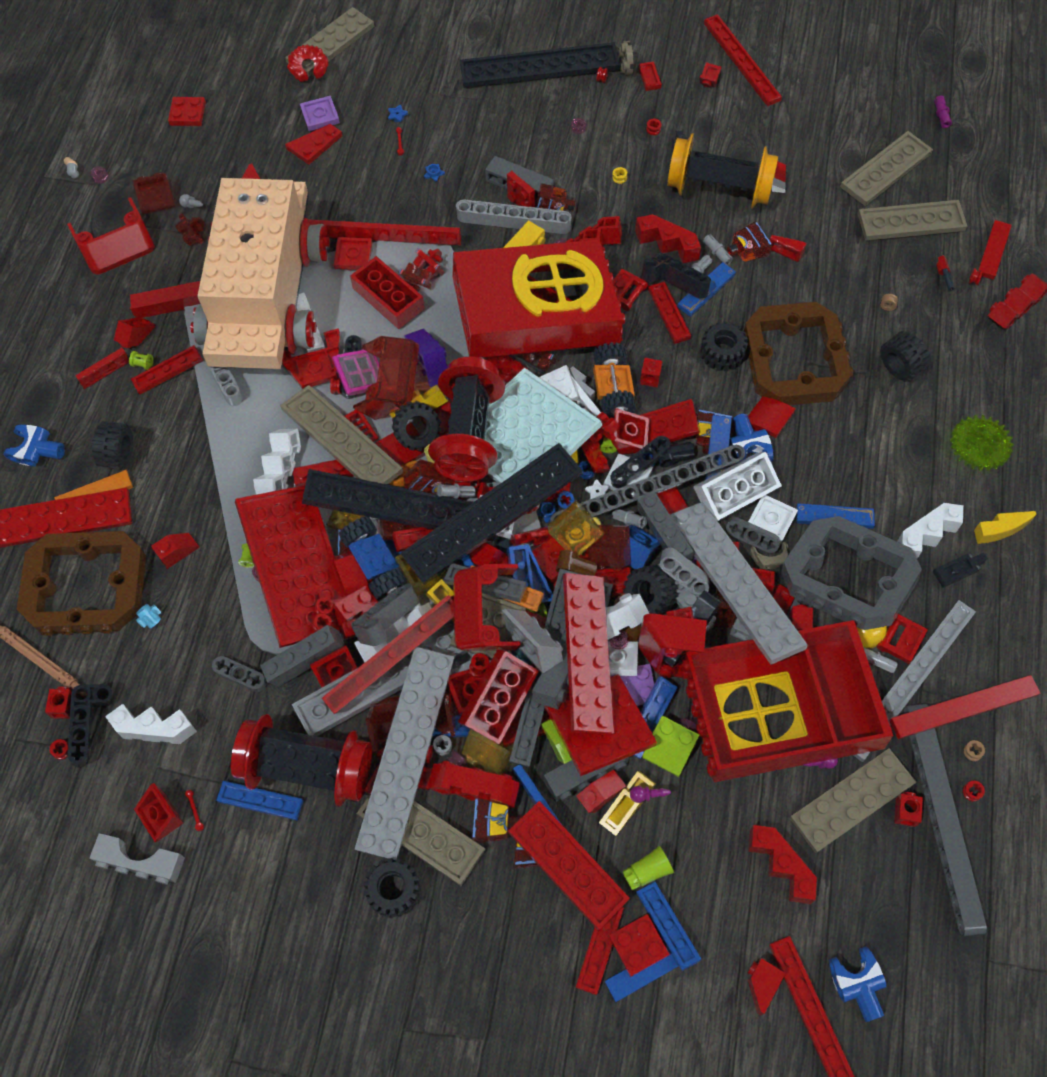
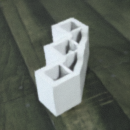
[253,429,301,495]
[897,503,963,558]
[564,593,649,639]
[354,602,432,662]
[105,704,197,744]

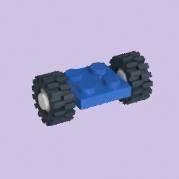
[338,516,408,600]

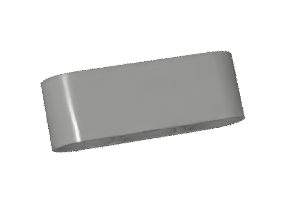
[209,366,243,406]
[660,548,709,596]

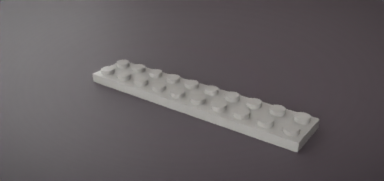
[670,502,808,665]
[292,620,468,736]
[355,647,455,861]

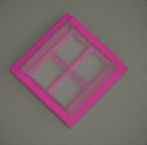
[332,349,388,396]

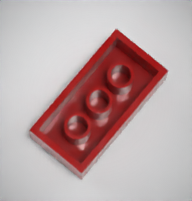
[350,256,425,329]
[458,649,539,745]

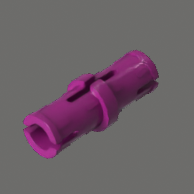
[934,96,952,128]

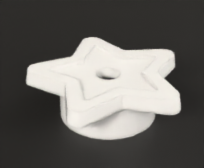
[585,480,609,499]

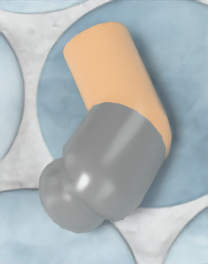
[64,157,79,179]

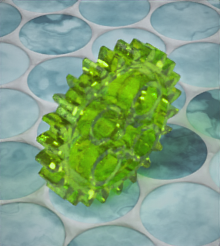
[950,415,1014,471]

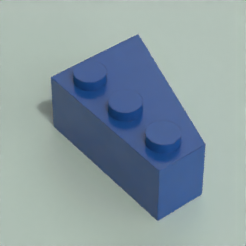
[507,544,553,605]

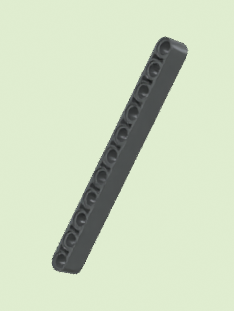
[549,444,745,530]
[904,704,987,936]

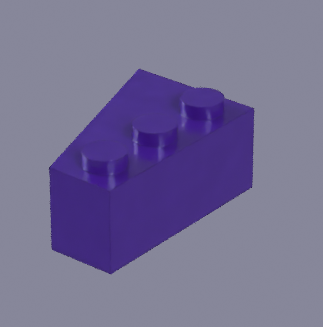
[404,328,447,387]

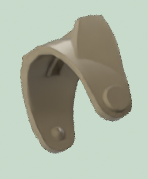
[750,542,788,570]

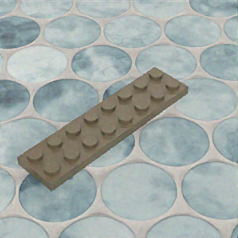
[280,385,403,485]

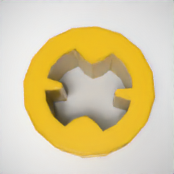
[613,167,627,184]

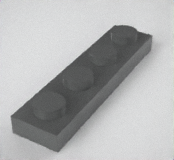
[444,564,527,603]

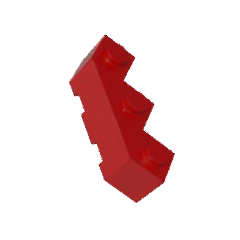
[635,214,701,263]
[566,216,622,247]
[988,273,1047,329]
[427,761,520,808]
[748,825,817,904]

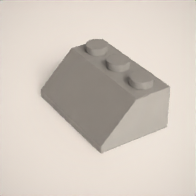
[502,609,563,673]

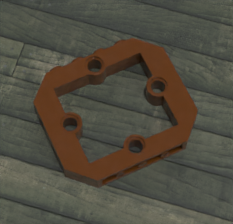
[744,302,853,405]
[17,531,146,636]

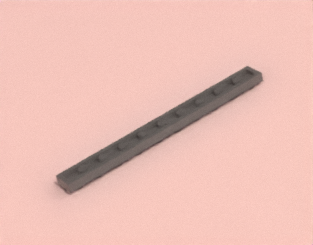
[509,569,579,768]

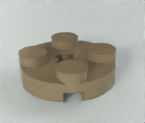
[619,41,633,75]

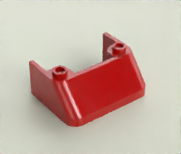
[67,198,155,275]
[453,564,520,651]
[638,614,707,678]

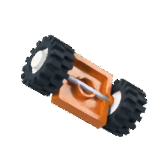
[593,342,636,419]

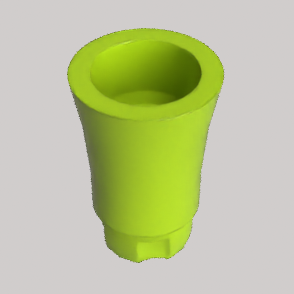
[622,846,674,890]

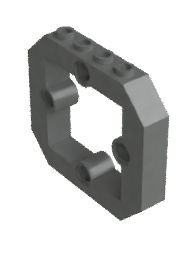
[782,516,922,630]

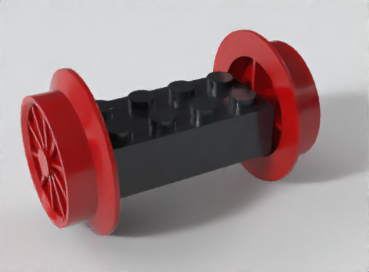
[428,357,505,482]
[231,714,372,807]

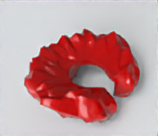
[287,44,328,82]

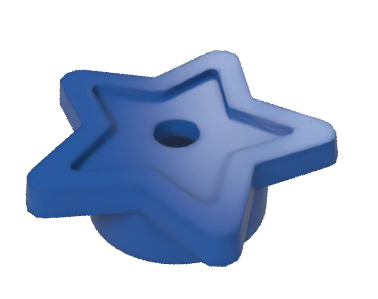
[388,105,408,122]
[424,164,445,182]
[536,502,559,523]

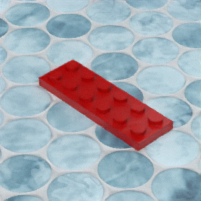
[507,801,630,930]

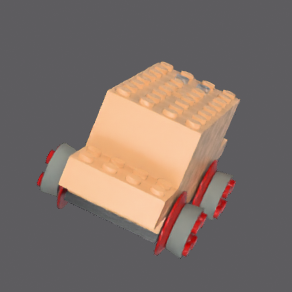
[190,178,330,369]

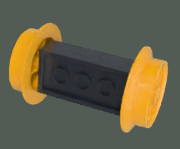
[667,133,778,209]

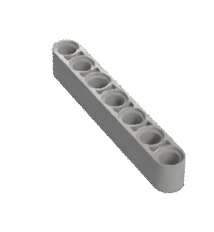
[456,200,572,234]

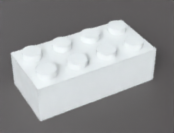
[693,452,781,520]

